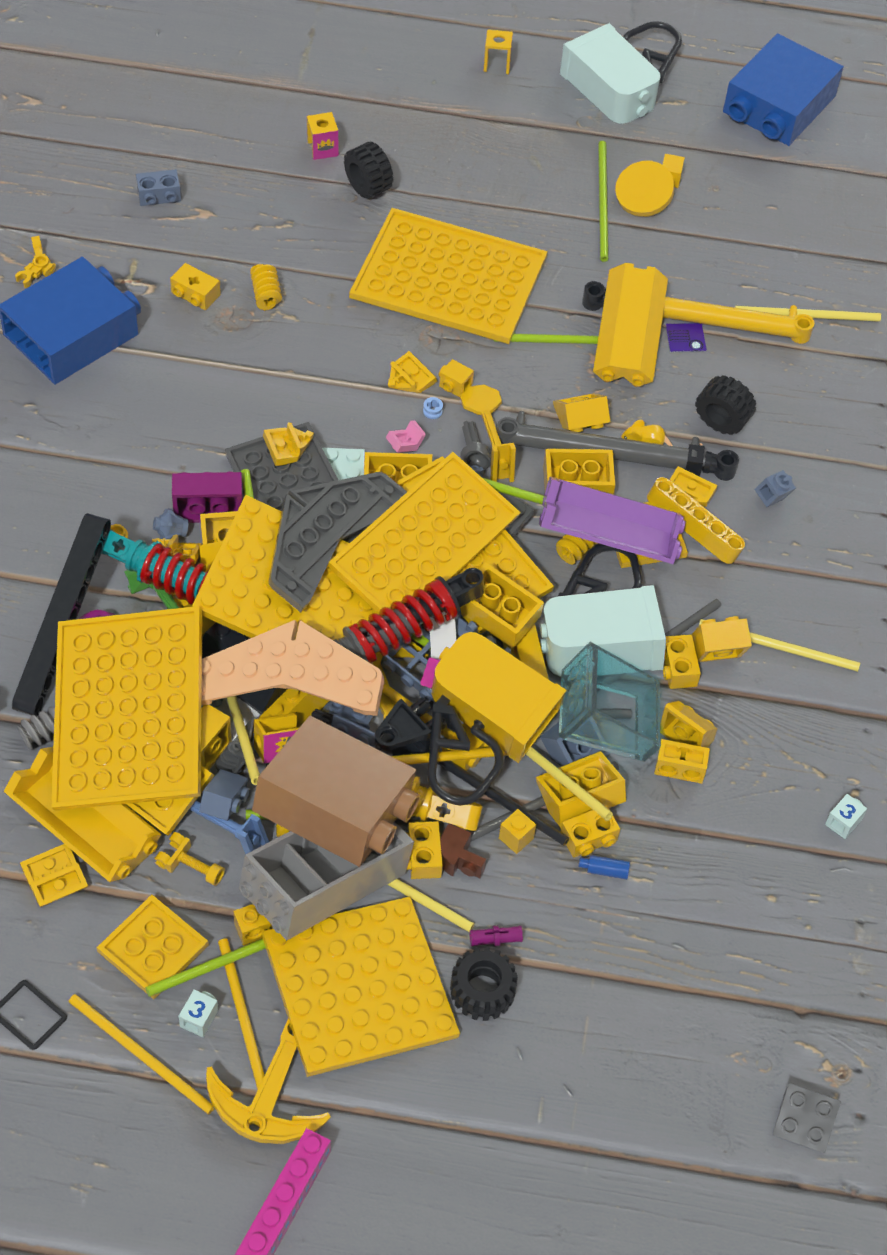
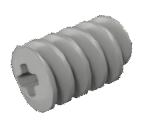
[18,707,55,751]

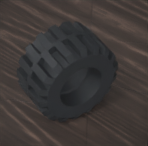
[344,141,394,199]
[695,375,756,435]
[450,947,518,1021]

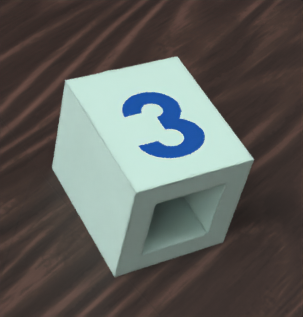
[825,794,867,839]
[179,990,218,1038]

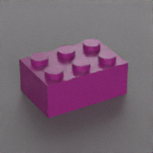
[172,471,243,523]

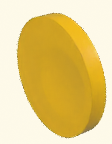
[615,161,675,217]

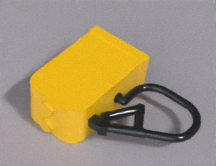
[427,632,567,806]

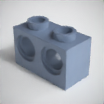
[136,169,181,206]

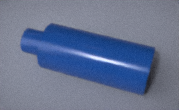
[578,855,630,880]

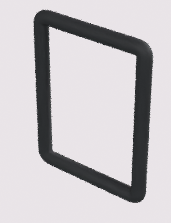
[0,980,67,1050]

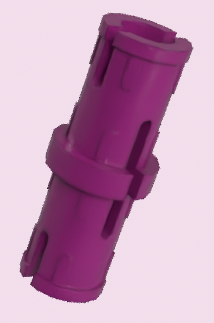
[469,925,523,947]

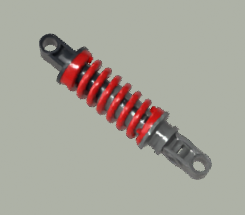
[333,568,485,664]

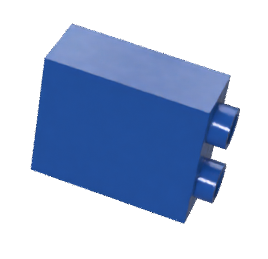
[723,33,844,146]
[0,256,141,385]

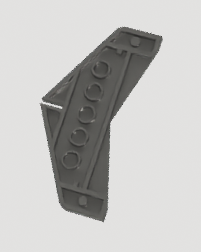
[268,472,407,612]

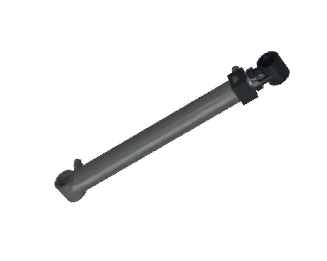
[497,411,739,481]

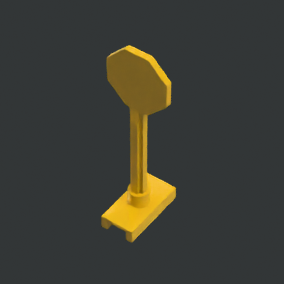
[460,385,516,483]

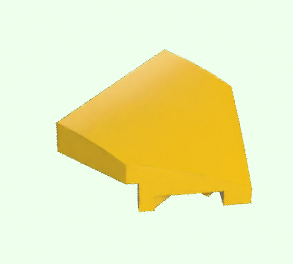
[388,351,437,393]
[263,422,314,466]
[152,534,202,564]

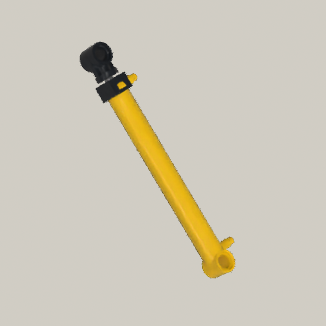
[582,281,814,344]

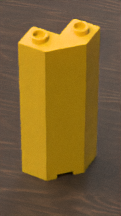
[593,263,668,387]
[3,747,161,882]

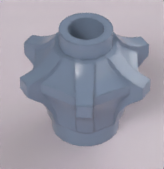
[153,508,188,539]

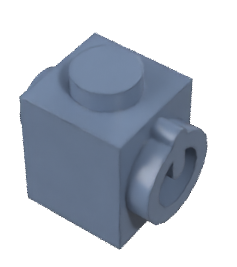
[754,470,796,507]

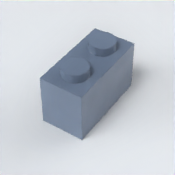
[199,769,250,821]

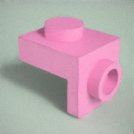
[386,420,426,453]

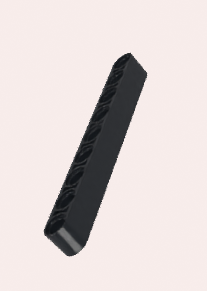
[12,513,111,717]

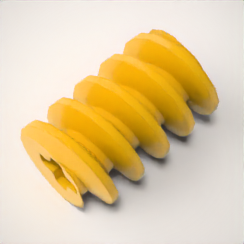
[250,264,282,311]
[556,534,598,565]

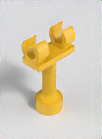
[154,832,225,886]

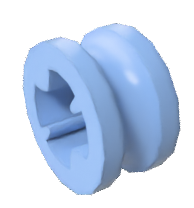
[423,397,443,419]

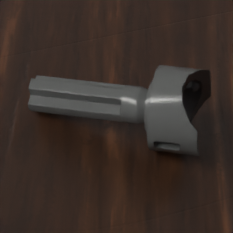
[460,421,491,469]

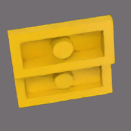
[20,844,88,907]

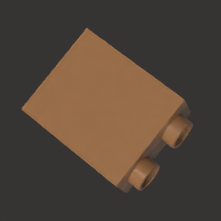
[252,716,420,867]

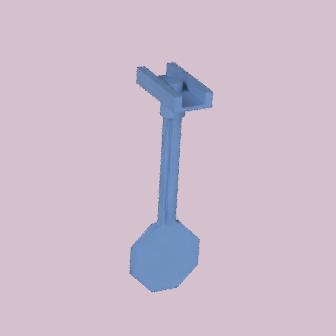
[189,801,269,855]

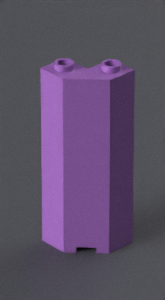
[539,477,685,564]

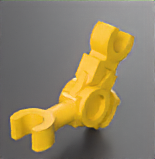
[15,236,56,288]

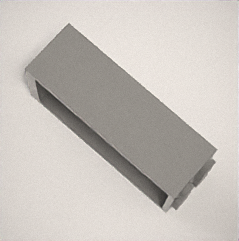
[239,822,414,941]

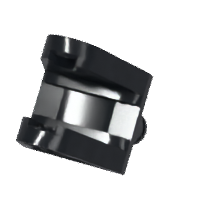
[375,697,447,756]

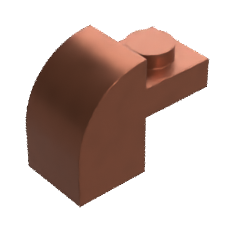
[440,823,486,878]

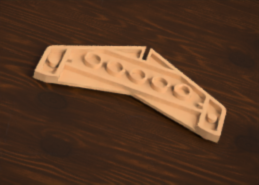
[201,620,384,716]

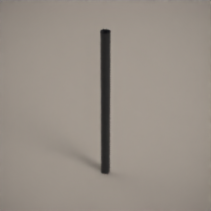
[428,749,569,846]

